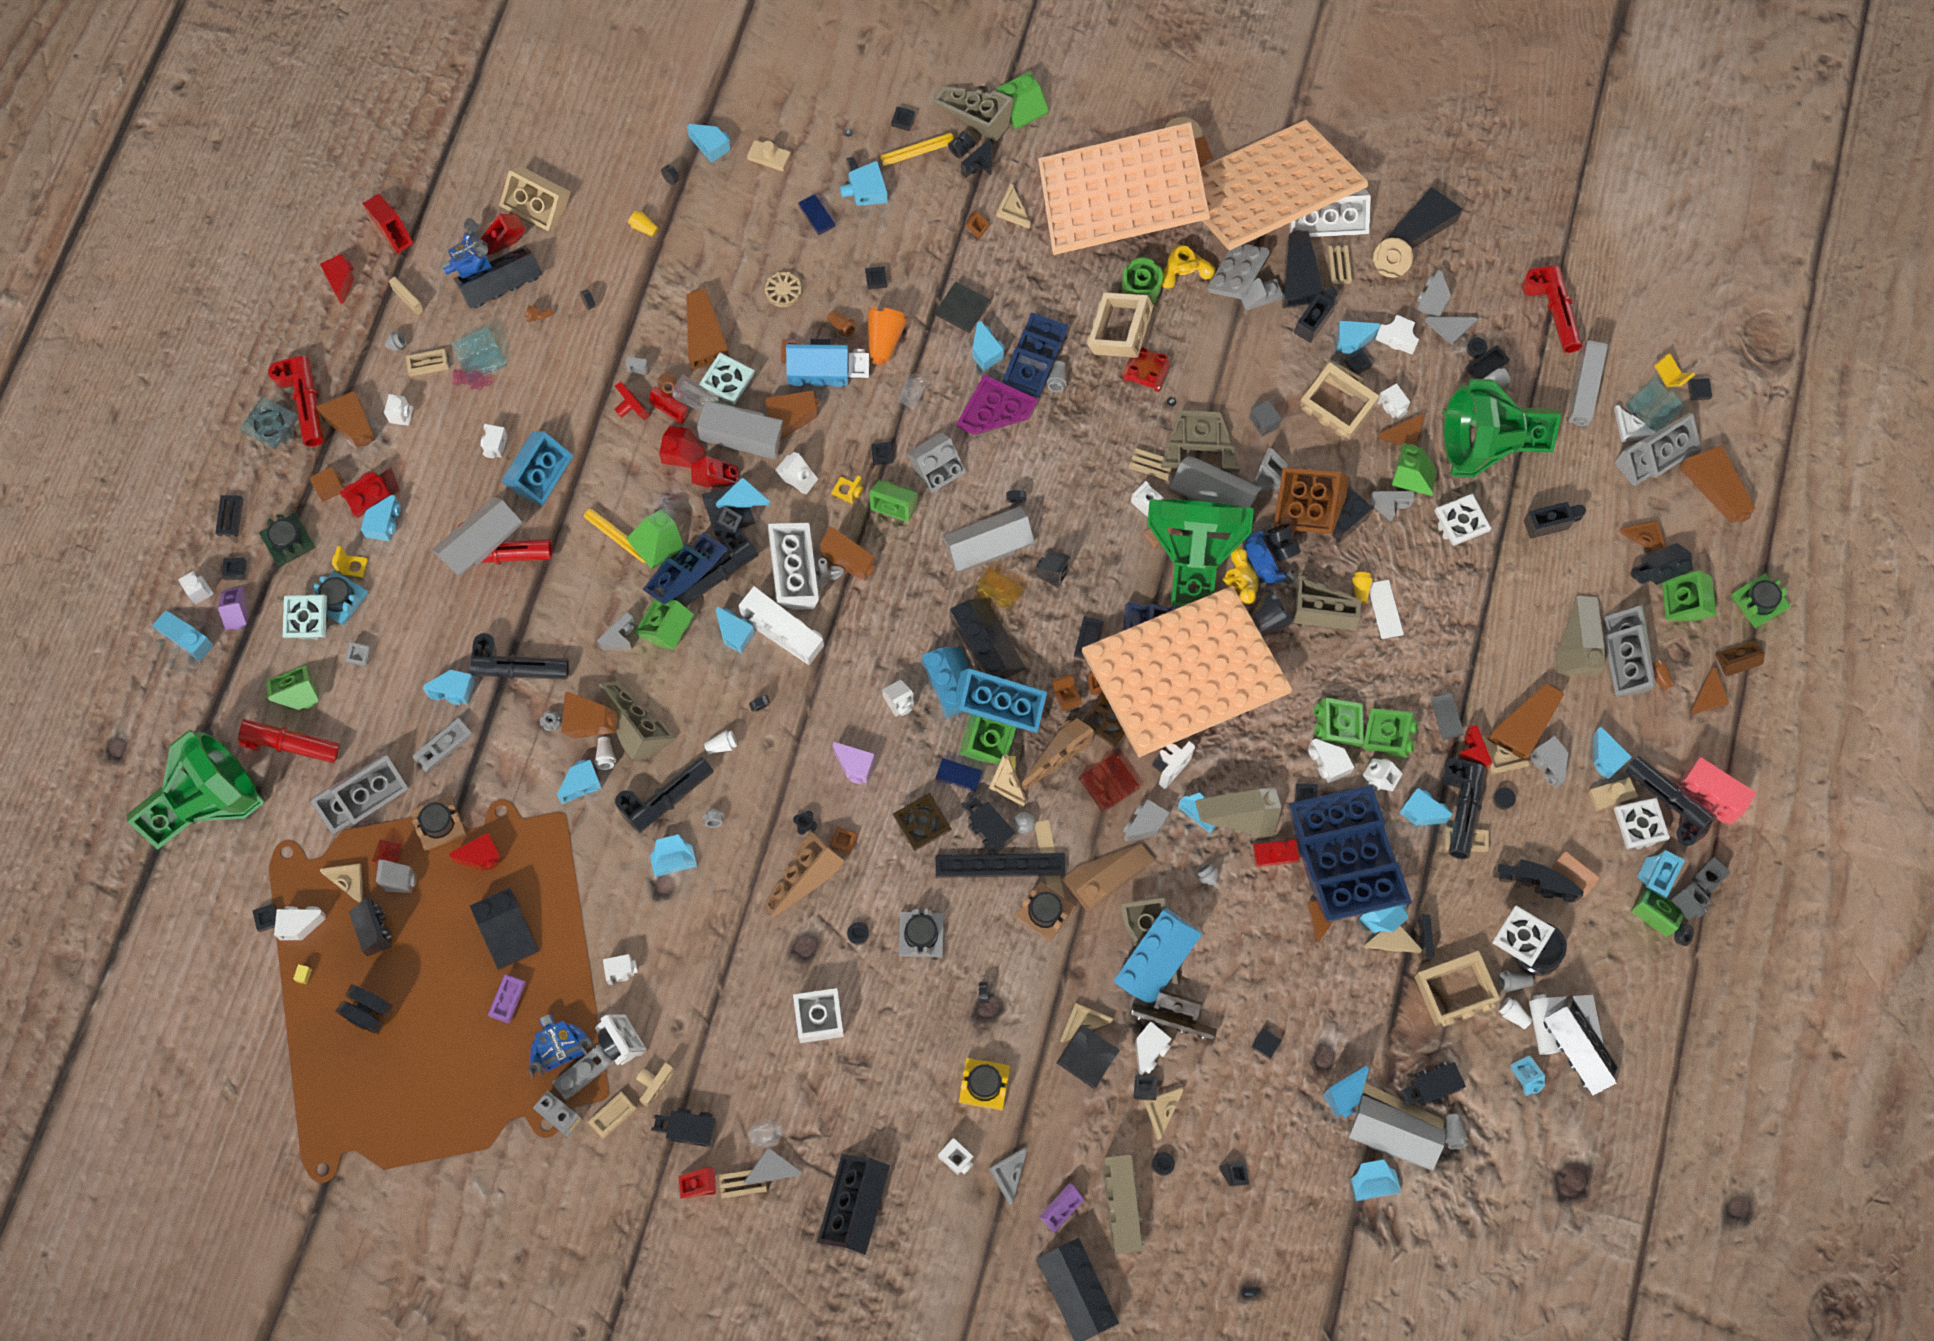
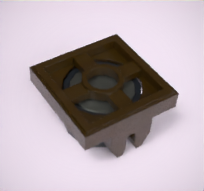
[1082,693,1126,748]
[893,793,952,852]

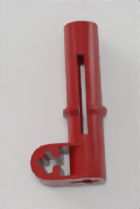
[1522,266,1583,353]
[268,356,324,447]
[458,521,553,565]
[238,719,340,764]

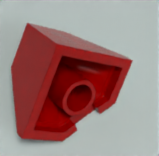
[659,425,706,468]

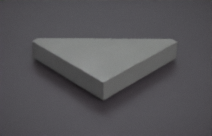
[1425,317,1478,345]
[743,1148,802,1185]
[989,1148,1027,1206]

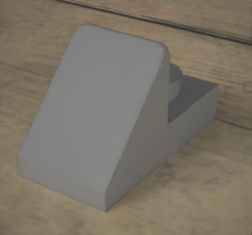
[1240,278,1283,311]
[1369,491,1414,521]
[597,612,636,650]

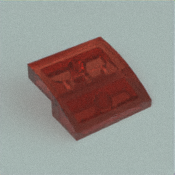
[1078,754,1140,813]

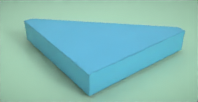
[716,478,770,508]

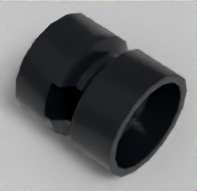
[1266,523,1301,561]

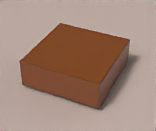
[830,827,857,854]

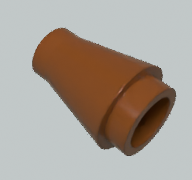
[827,310,856,337]
[657,373,678,394]
[1652,659,1675,691]

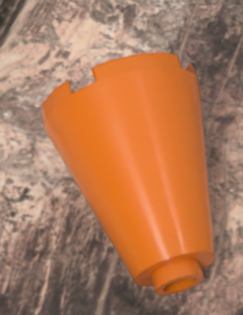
[868,307,908,365]

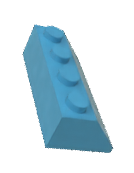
[956,669,1047,733]
[1113,908,1203,1005]

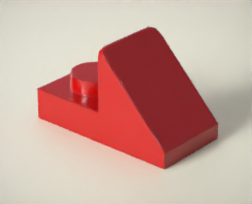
[1457,725,1493,770]
[678,1168,716,1199]

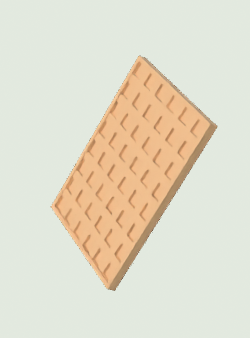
[1200,120,1368,250]
[1038,122,1210,255]
[1082,586,1292,758]

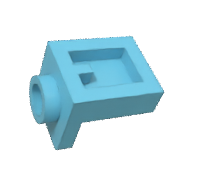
[1510,1055,1545,1096]

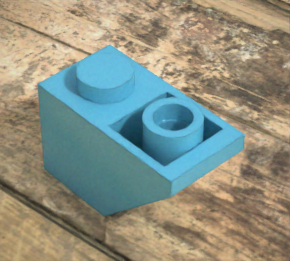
[972,321,1005,371]
[361,495,401,541]
[716,607,755,654]
[423,670,475,705]
[1399,788,1453,826]

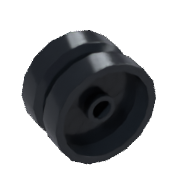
[1515,923,1567,976]
[335,984,394,1035]

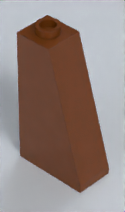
[686,288,729,370]
[1680,445,1756,523]
[1488,683,1564,761]

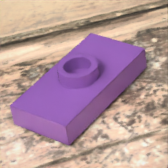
[488,974,526,1024]
[1039,1183,1085,1233]

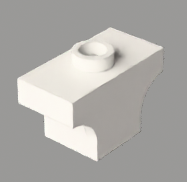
[1375,315,1419,355]
[776,452,818,494]

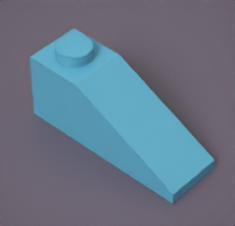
[152,610,214,662]

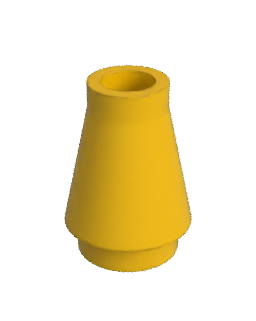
[628,210,659,237]
[1352,572,1373,604]

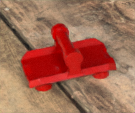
[1122,347,1170,393]

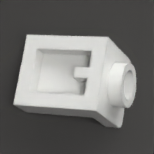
[848,349,869,378]

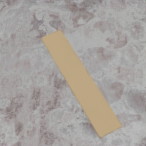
[1035,820,1065,899]
[1363,1083,1445,1130]

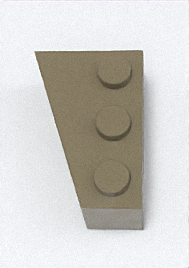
[1293,575,1361,631]

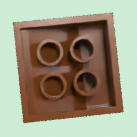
[1273,467,1349,534]

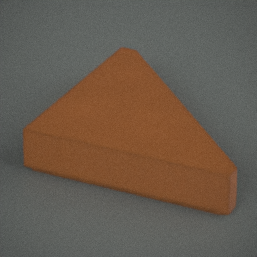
[1378,414,1425,446]
[1619,520,1667,552]
[1690,668,1729,715]
[1308,901,1333,943]

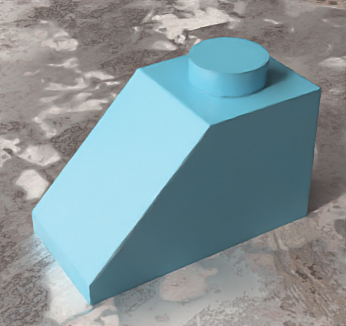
[687,124,730,163]
[1336,321,1380,354]
[1592,727,1631,779]
[557,760,602,804]

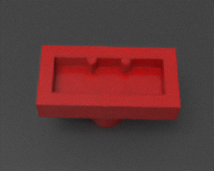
[614,381,651,421]
[650,386,688,424]
[1252,839,1299,867]

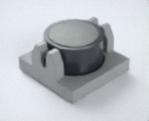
[899,909,944,958]

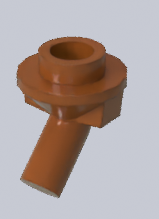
[524,303,554,322]

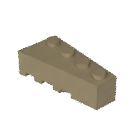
[1102,1154,1145,1255]

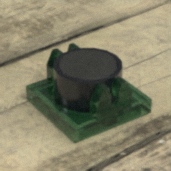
[258,512,316,568]

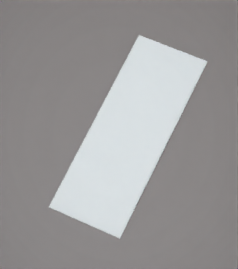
[1369,580,1404,639]

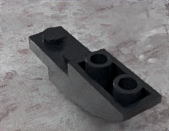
[1493,859,1584,902]

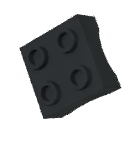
[702,483,755,536]
[1057,1025,1120,1088]

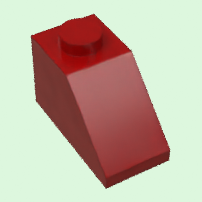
[480,213,526,255]
[320,254,354,304]
[448,833,503,870]

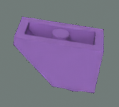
[218,587,248,630]

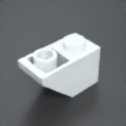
[882,680,914,717]
[1308,739,1354,784]
[274,906,326,940]
[1135,1022,1171,1076]

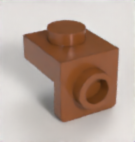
[1052,674,1082,711]

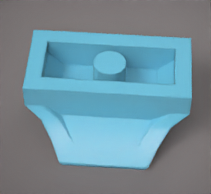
[1178,793,1216,834]
[650,834,697,877]
[1637,850,1685,899]
[1360,904,1409,934]
[1351,1159,1401,1201]

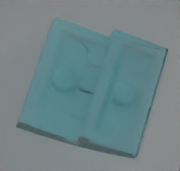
[451,326,507,382]
[1625,378,1685,432]

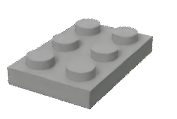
[1207,244,1269,299]

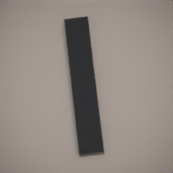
[935,853,1065,878]

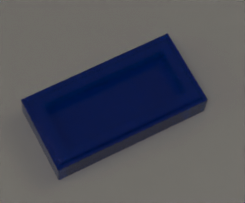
[798,194,835,236]
[936,758,983,792]

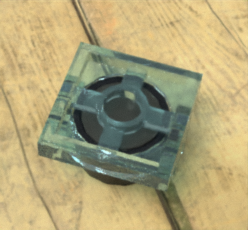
[240,397,298,449]

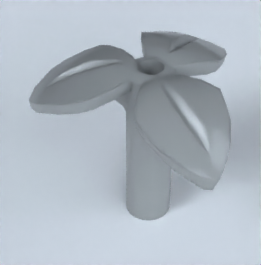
[813,554,844,588]

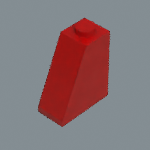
[362,193,414,254]

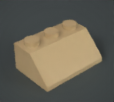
[499,166,571,231]

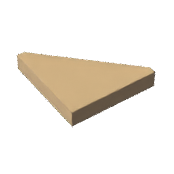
[996,184,1031,229]
[1482,736,1529,775]
[989,753,1027,806]
[320,863,364,903]
[1364,926,1422,954]
[1060,1003,1113,1043]
[1143,1087,1184,1141]

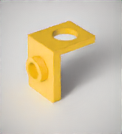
[1654,354,1695,387]
[831,476,864,504]
[332,546,368,578]

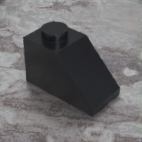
[1036,552,1071,588]

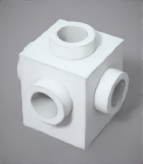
[1363,758,1402,791]

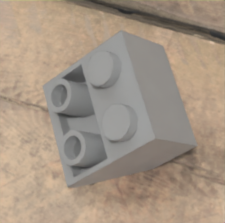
[907,433,966,493]

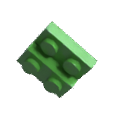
[1314,698,1364,746]
[1363,708,1418,758]

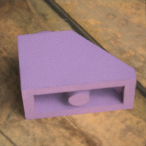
[832,742,875,784]

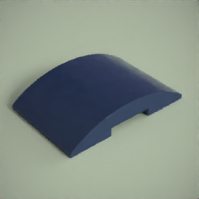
[1289,785,1412,922]

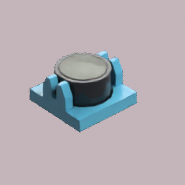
[313,570,369,626]

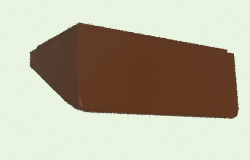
[1716,641,1765,676]

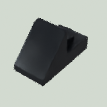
[961,139,992,178]

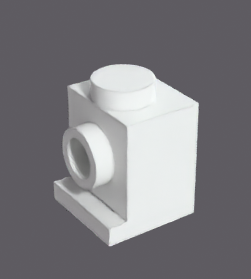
[1378,384,1410,419]
[384,394,414,426]
[481,424,508,458]
[1131,481,1164,517]
[178,571,214,605]
[603,954,638,985]
[938,1138,974,1175]

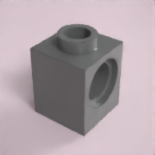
[1249,400,1282,437]
[1691,857,1731,895]
[1671,882,1712,921]

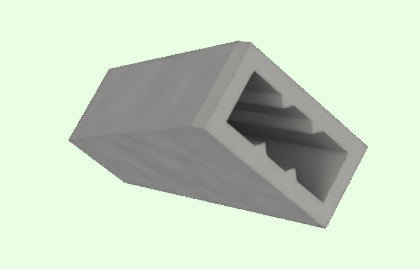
[1568,340,1608,426]

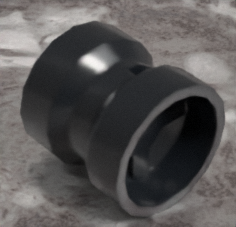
[948,131,975,159]

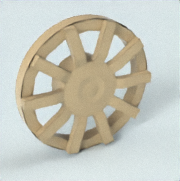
[764,272,802,307]

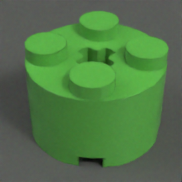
[1121,258,1163,303]

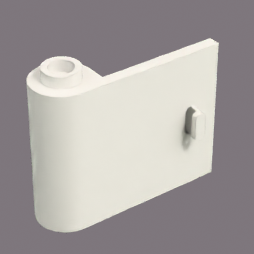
[1529,994,1603,1055]

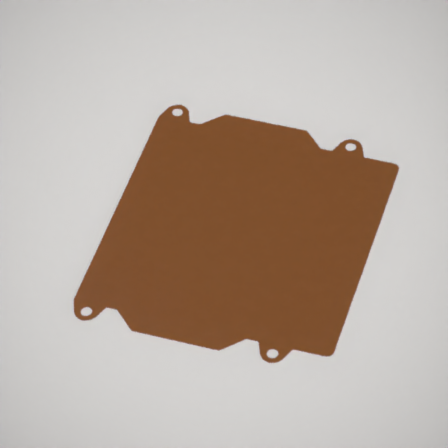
[269,799,609,1183]

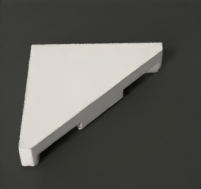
[1614,405,1655,442]

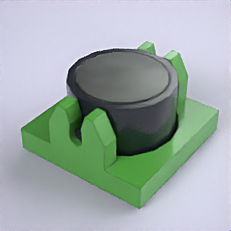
[1730,573,1791,629]

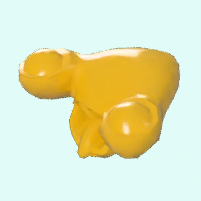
[1161,244,1215,289]
[1222,546,1259,604]

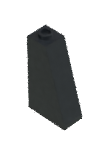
[1388,187,1463,249]
[1282,230,1324,308]

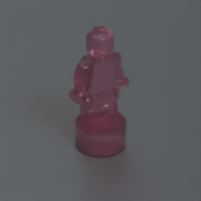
[452,369,493,390]

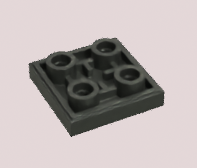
[935,281,990,333]

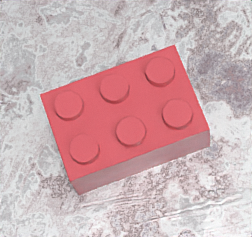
[1678,757,1757,825]

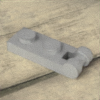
[413,718,473,773]
[552,1043,615,1101]

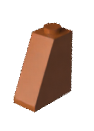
[316,391,376,448]
[765,391,820,440]
[820,526,876,581]
[562,692,618,739]

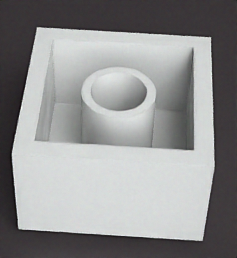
[793,988,844,1043]

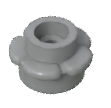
[540,711,561,731]
[703,809,724,828]

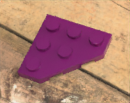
[956,375,1038,435]

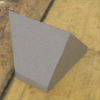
[1254,448,1291,492]

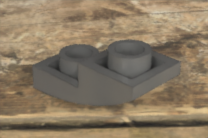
[1431,693,1464,740]

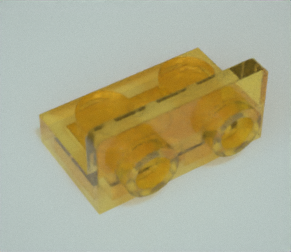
[976,567,1025,610]

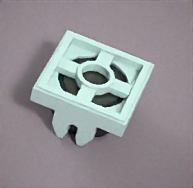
[699,353,755,405]
[283,595,328,640]

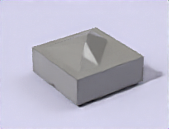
[626,357,649,375]
[344,641,371,667]

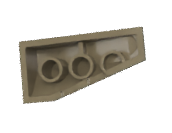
[933,87,1014,142]
[1556,596,1605,677]
[598,682,675,760]
[1195,788,1281,838]
[1121,895,1178,986]

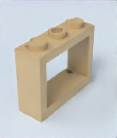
[1087,293,1154,358]
[1300,362,1379,440]
[1414,951,1500,1027]

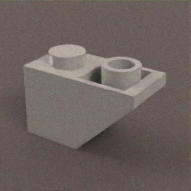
[1417,270,1451,317]
[1530,736,1568,789]
[1123,799,1170,842]

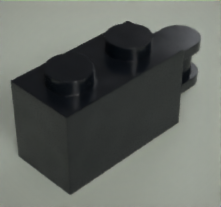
[1294,288,1337,343]
[1523,502,1586,539]
[1630,543,1693,585]
[961,795,1016,854]
[1399,1061,1466,1107]
[651,1108,718,1148]

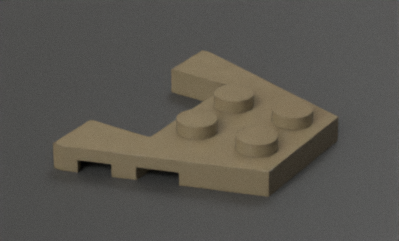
[1161,410,1241,472]

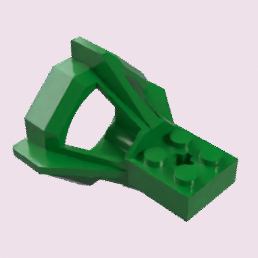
[1442,379,1562,477]
[1147,499,1254,607]
[127,730,264,850]

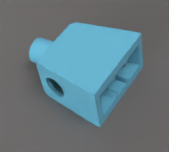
[839,161,888,206]

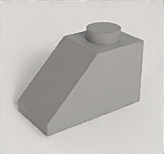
[376,860,417,893]

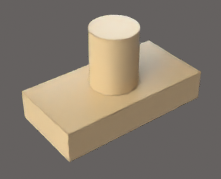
[747,140,791,172]
[1588,777,1638,811]
[636,1063,675,1108]

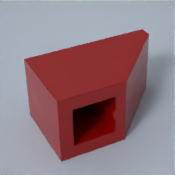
[691,456,739,488]

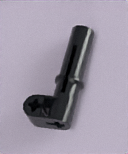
[674,527,759,607]
[470,633,569,680]
[615,756,714,834]
[1626,756,1717,846]
[1440,758,1486,859]

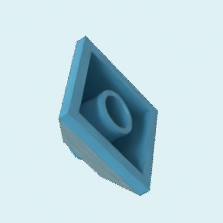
[1322,1065,1369,1118]

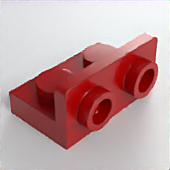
[339,471,391,518]

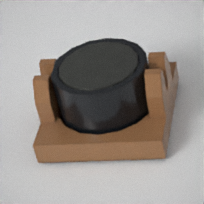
[411,795,466,851]
[1015,882,1076,942]

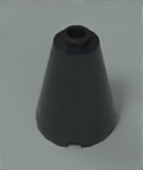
[1248,589,1294,637]

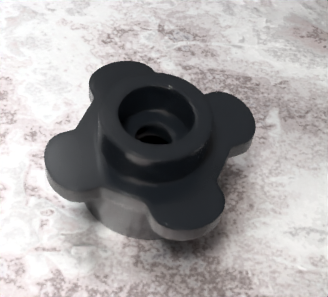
[793,811,818,835]

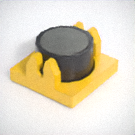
[959,1058,1010,1111]

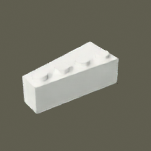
[739,586,824,665]

